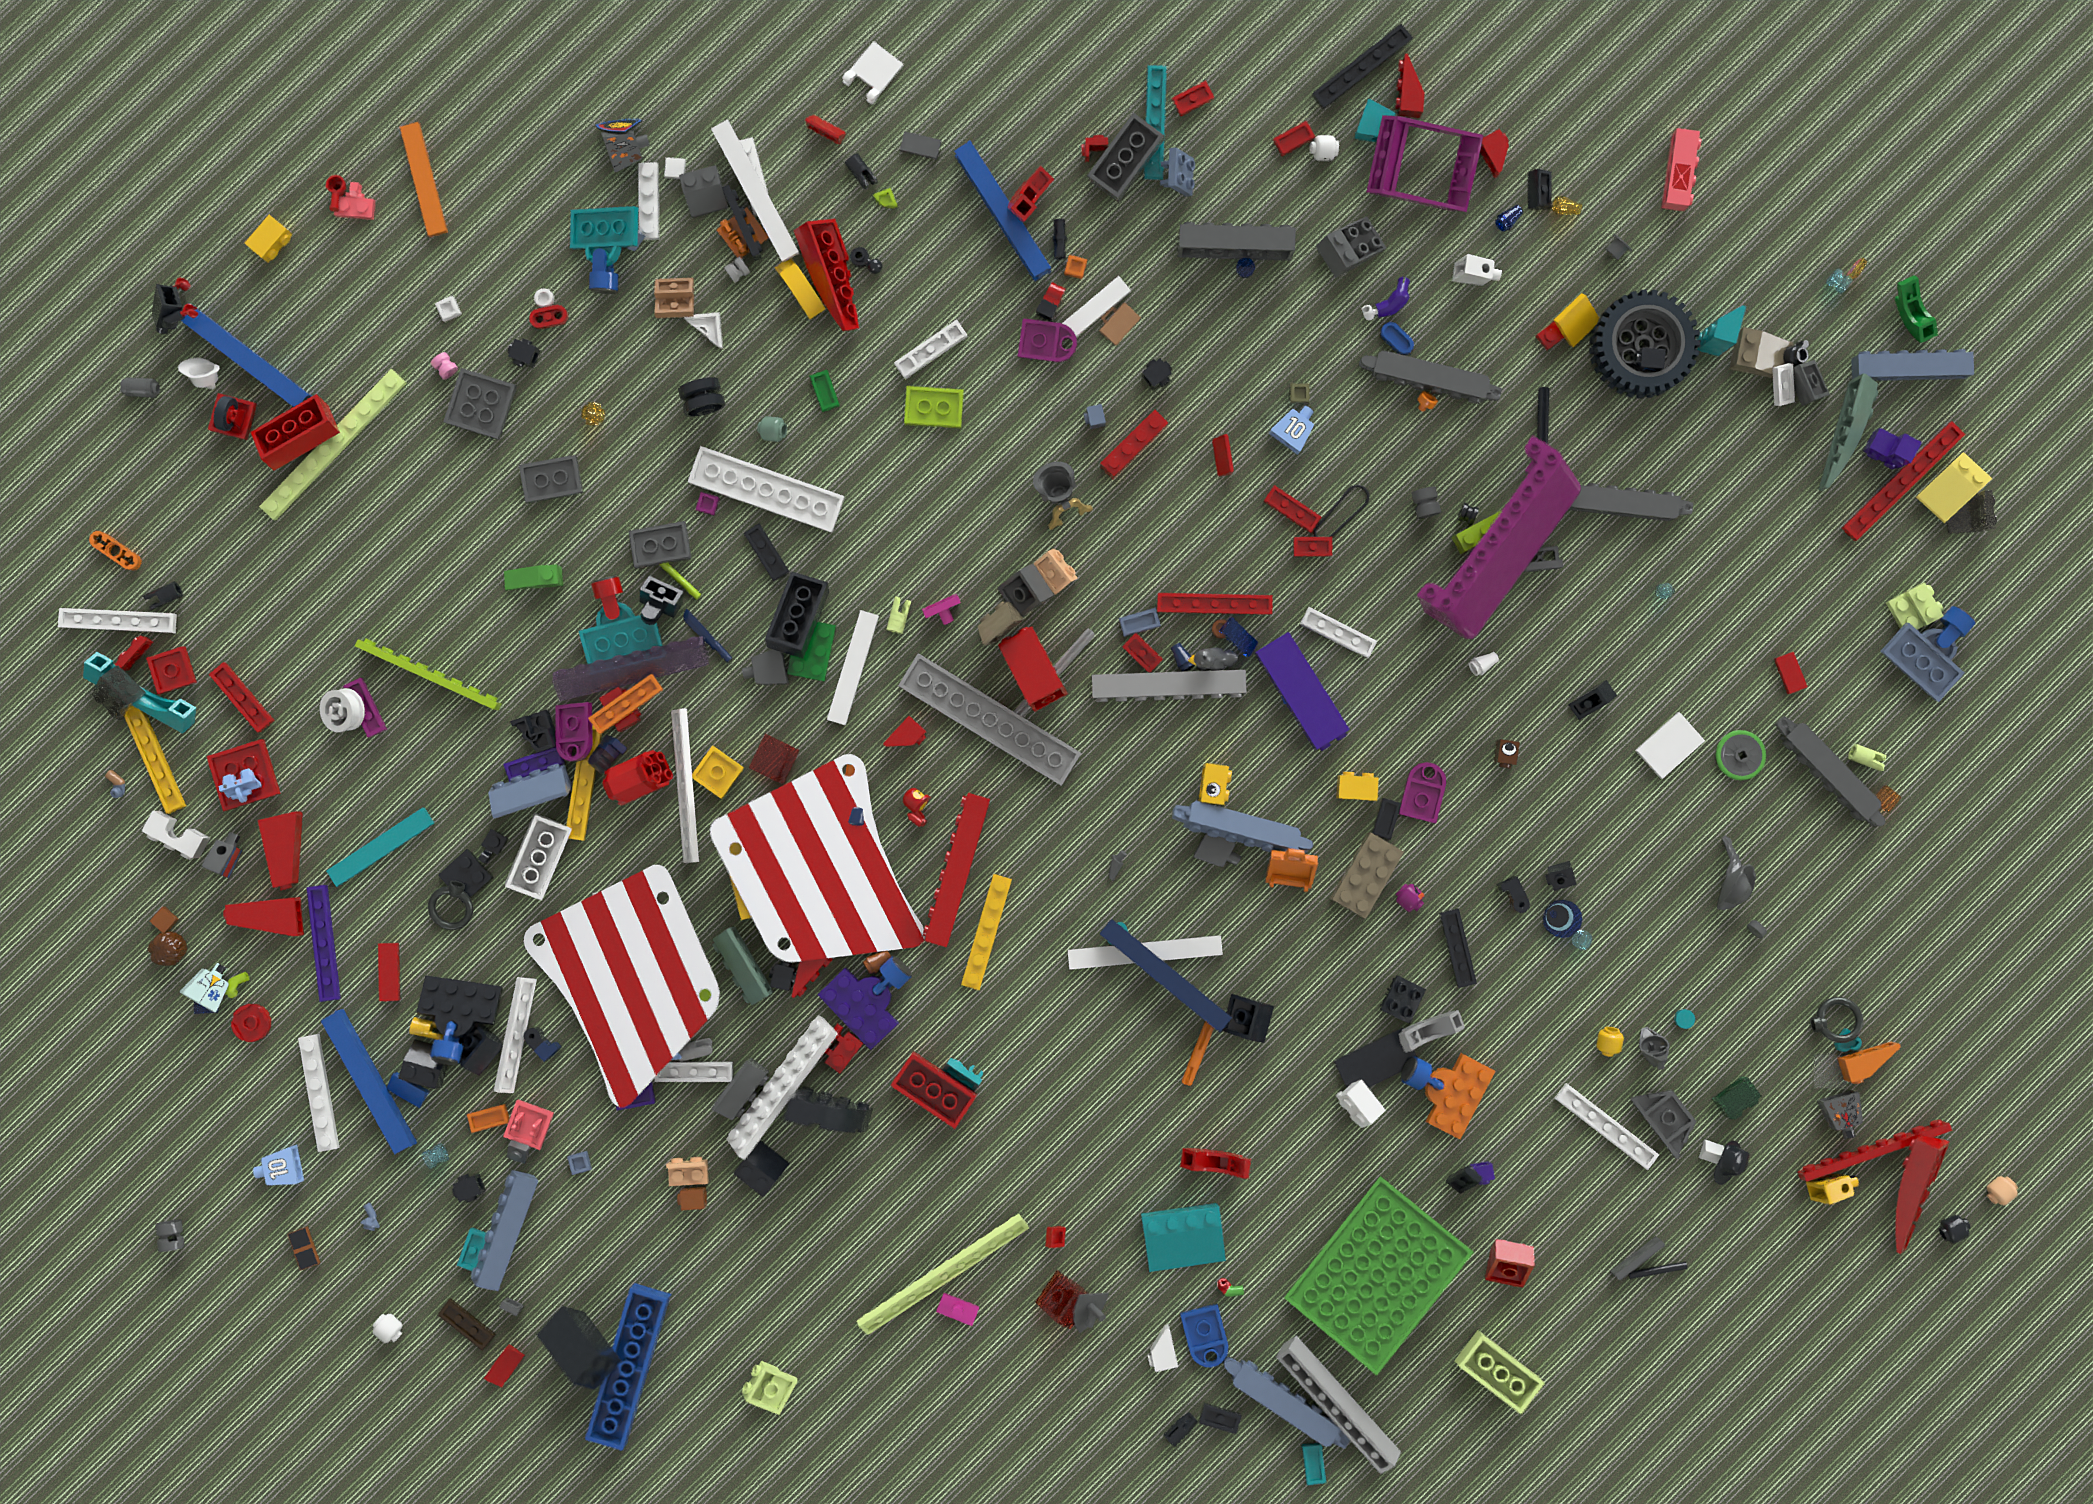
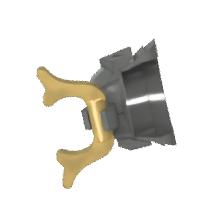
[1033,462,1093,530]

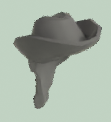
[1717,835,1756,910]

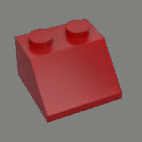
[1485,1239,1534,1288]

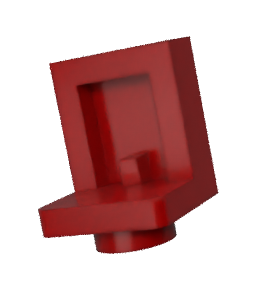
[1081,135,1108,162]

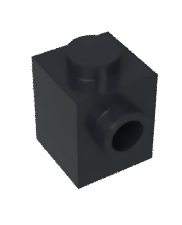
[508,338,540,368]
[1141,358,1172,390]
[1545,861,1577,891]
[769,961,797,991]
[452,1173,486,1203]

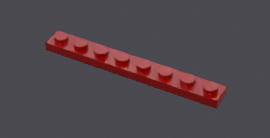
[1841,421,1966,541]
[1797,1119,1952,1182]

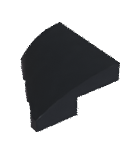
[510,709,556,752]

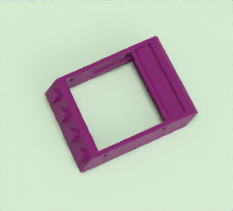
[1366,115,1483,212]

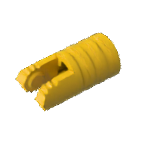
[409,1017,444,1040]

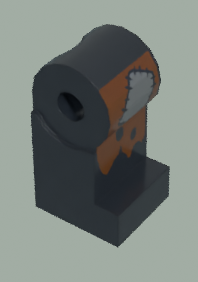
[1497,876,1530,913]

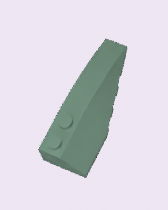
[1818,373,1878,491]

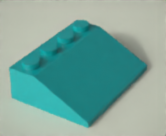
[1141,1203,1226,1272]

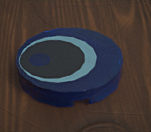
[1543,899,1582,938]

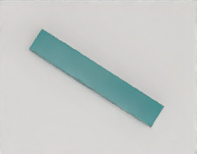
[1144,65,1167,180]
[326,808,435,887]

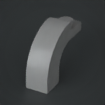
[1399,1010,1465,1052]

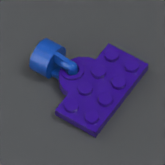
[817,956,912,1050]

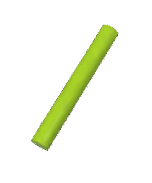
[660,563,701,600]

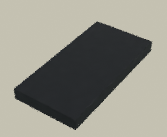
[1334,1027,1417,1088]

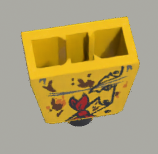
[1806,1173,1859,1204]

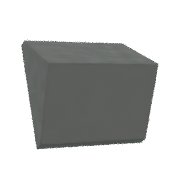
[1793,360,1830,406]

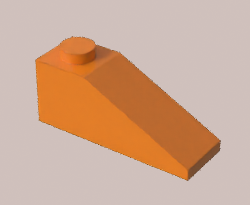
[1837,1041,1901,1084]

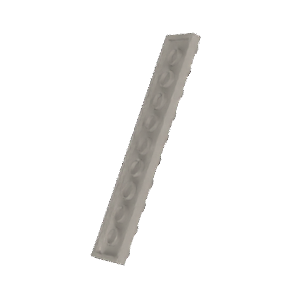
[898,653,1081,786]

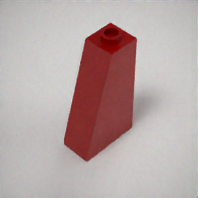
[258,811,303,890]
[223,897,304,936]

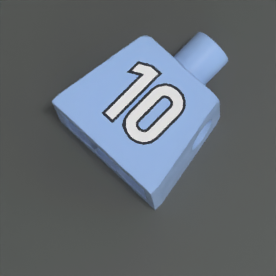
[1269,406,1314,455]
[253,1145,304,1185]

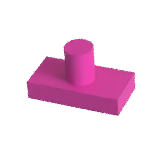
[922,593,961,625]
[936,1293,979,1326]

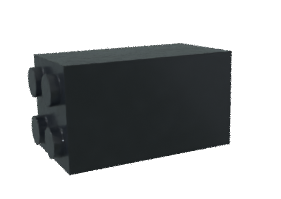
[537,1305,621,1390]

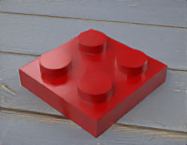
[146,646,197,695]

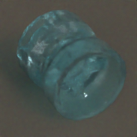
[1825,268,1854,294]
[422,1143,449,1169]

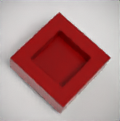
[1045,1226,1066,1248]

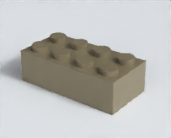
[1330,832,1404,919]

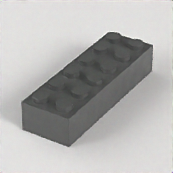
[1177,222,1296,261]

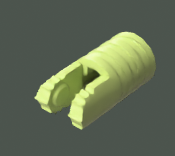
[886,596,911,634]
[1848,744,1886,771]

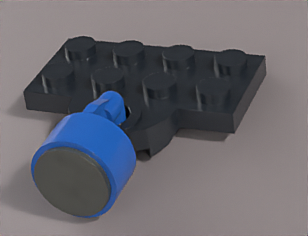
[416,975,503,1065]

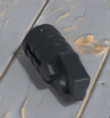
[1163,1412,1198,1447]

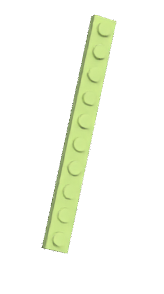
[259,369,407,521]
[857,1214,1029,1335]

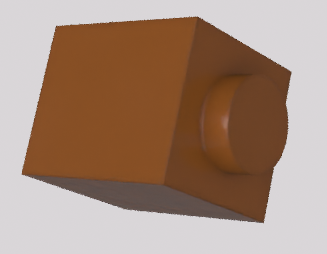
[677,1186,707,1211]

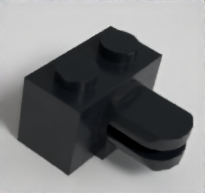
[639,576,684,625]

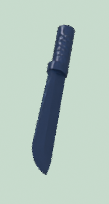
[683,609,733,663]

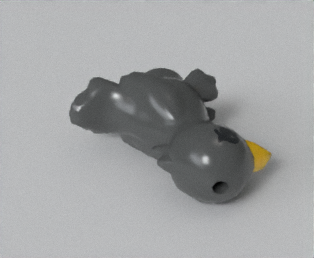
[1188,647,1238,671]

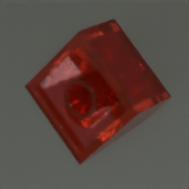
[1035,1270,1089,1329]

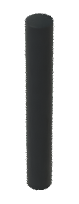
[1628,1262,1688,1279]

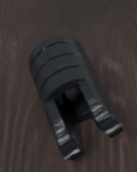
[845,153,878,190]
[142,581,183,610]

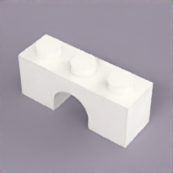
[142,811,210,860]

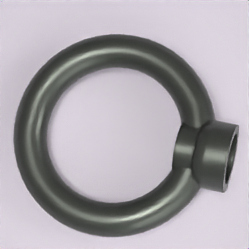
[428,881,473,930]
[1810,997,1864,1043]

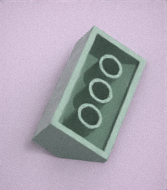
[712,926,774,1005]

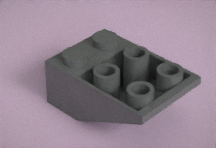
[1316,216,1386,278]

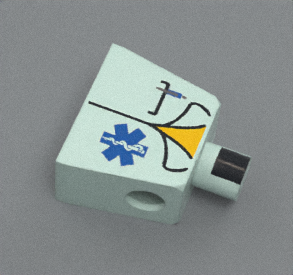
[179,963,229,1012]

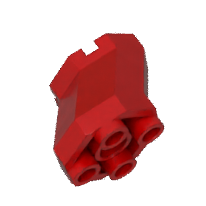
[602,750,673,806]

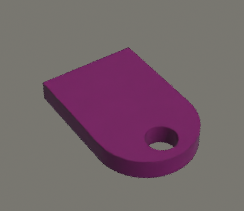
[1018,318,1077,362]
[555,702,593,762]
[1399,762,1446,824]

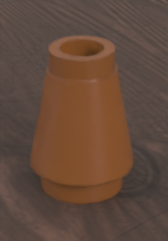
[862,950,891,975]

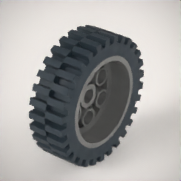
[1589,289,1701,399]

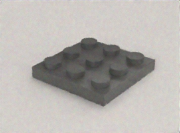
[443,368,517,440]

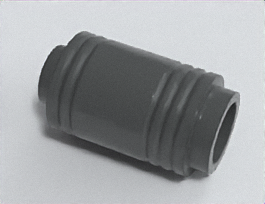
[120,377,160,398]

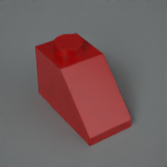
[1480,129,1509,178]
[883,716,927,747]

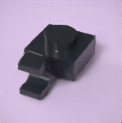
[478,829,509,864]

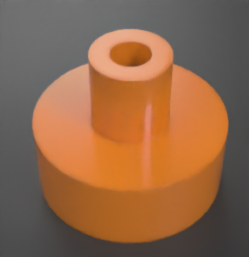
[1417,391,1438,412]

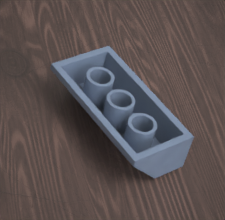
[488,763,572,819]

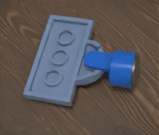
[1880,606,1976,702]

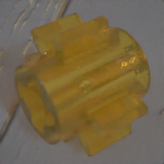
[581,401,605,426]

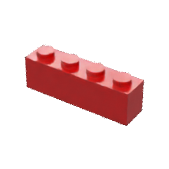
[1100,410,1168,480]

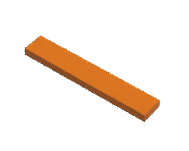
[400,122,448,237]

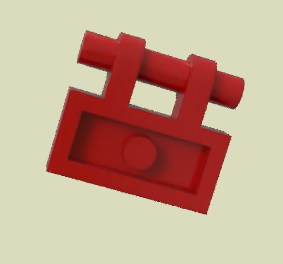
[820,1023,863,1074]

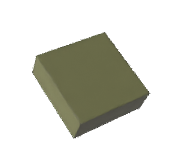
[1290,383,1310,404]

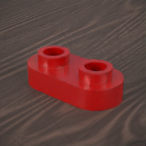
[529,305,568,329]

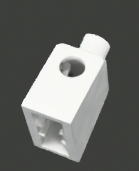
[1452,254,1502,285]

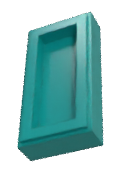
[1302,1442,1326,1485]

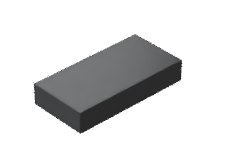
[900,131,942,160]

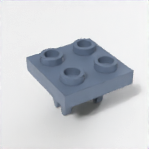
[1160,147,1195,197]

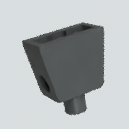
[742,649,789,685]
[1192,833,1242,867]

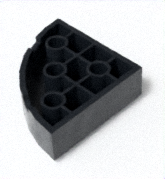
[784,1086,873,1133]

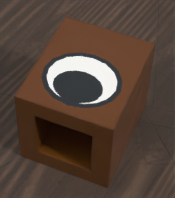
[1494,739,1520,768]

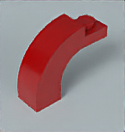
[1007,166,1054,222]
[1180,1148,1251,1179]

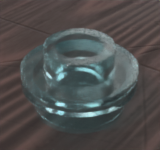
[1655,583,1675,599]

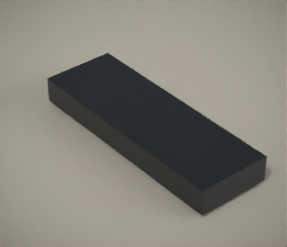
[743,523,790,582]

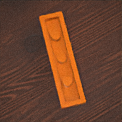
[588,674,664,734]

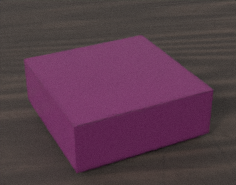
[695,492,720,516]

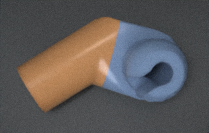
[105,770,125,798]

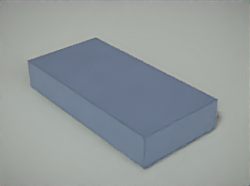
[1119,608,1161,637]

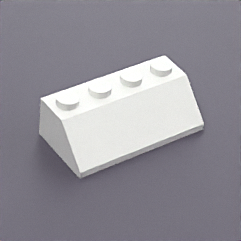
[504,813,572,900]

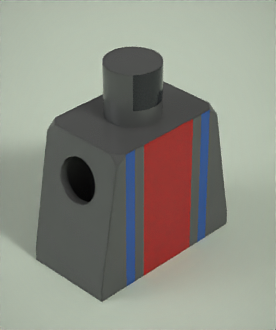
[201,832,242,879]

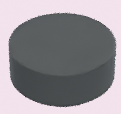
[1747,920,1767,939]

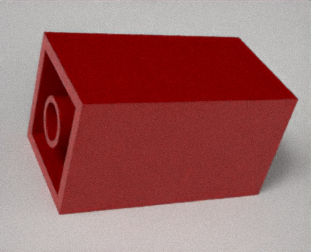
[998,626,1068,712]

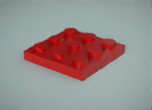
[206,739,281,811]

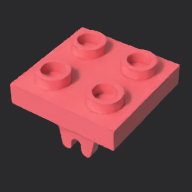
[503,1099,554,1150]

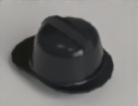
[1714,1140,1750,1185]

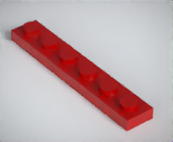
[1157,593,1273,615]

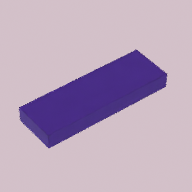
[503,747,565,782]

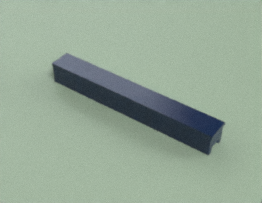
[1099,919,1232,1033]

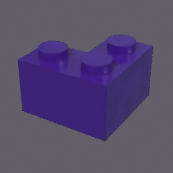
[1863,428,1922,469]

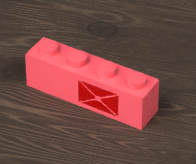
[1661,128,1701,211]

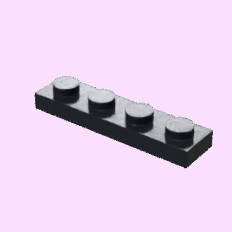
[722,184,763,262]
[1439,908,1477,988]

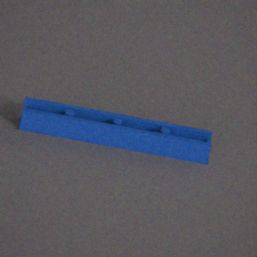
[954,140,1051,282]
[181,303,312,407]
[321,1009,417,1154]

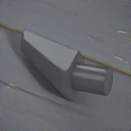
[1109,850,1127,881]

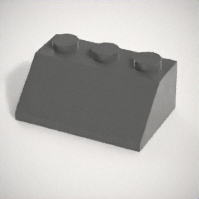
[711,1058,769,1120]

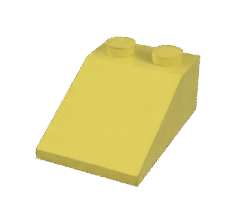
[1916,452,1992,523]

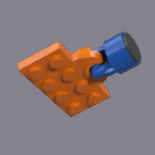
[1401,1053,1495,1139]

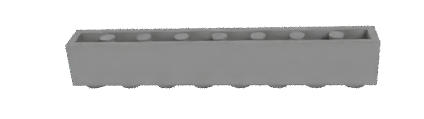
[1091,670,1247,702]
[1276,1336,1401,1474]

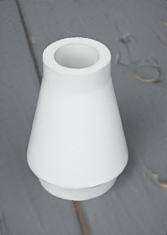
[1469,652,1499,676]

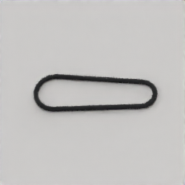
[1314,485,1370,537]

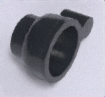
[1783,340,1809,367]

